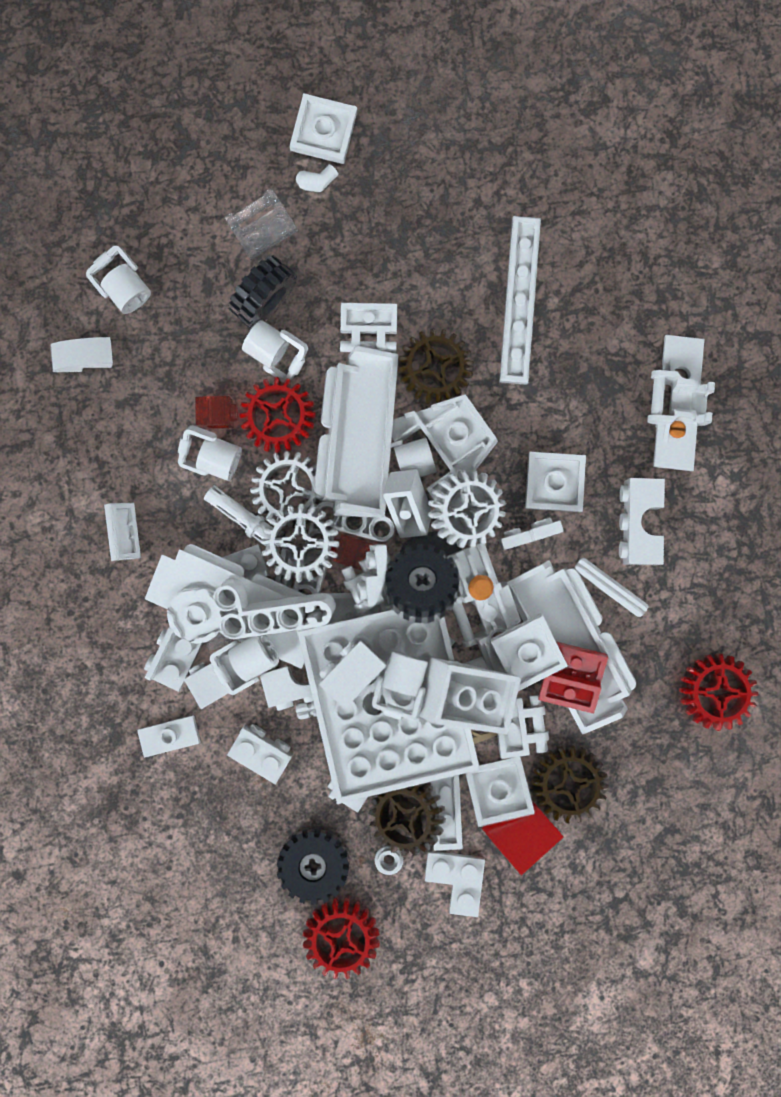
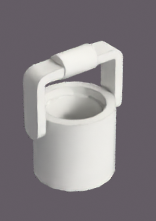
[86,246,151,314]
[242,320,308,383]
[178,425,242,481]
[391,437,437,477]
[210,635,279,695]
[372,652,428,720]

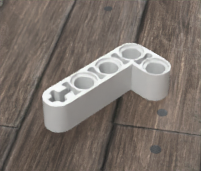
[213,578,336,639]

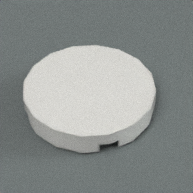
[167,586,220,644]

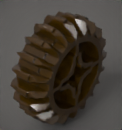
[398,328,474,405]
[530,745,609,824]
[368,783,446,856]

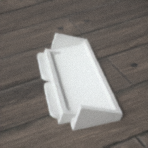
[314,345,399,518]
[145,544,315,669]
[507,560,636,735]

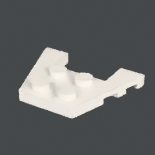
[392,394,498,505]

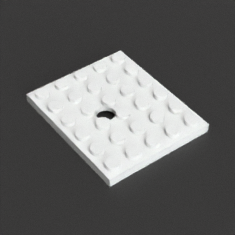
[298,609,480,804]

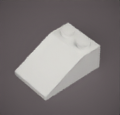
[419,657,521,735]

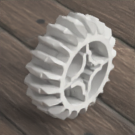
[250,451,324,528]
[428,469,506,548]
[261,504,340,582]

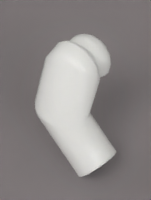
[296,164,339,192]

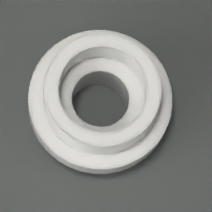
[375,845,403,875]

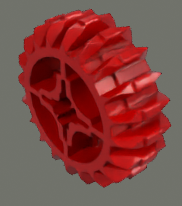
[239,377,316,454]
[679,653,759,731]
[302,898,380,980]

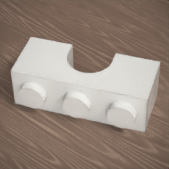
[619,478,665,565]
[260,665,313,711]

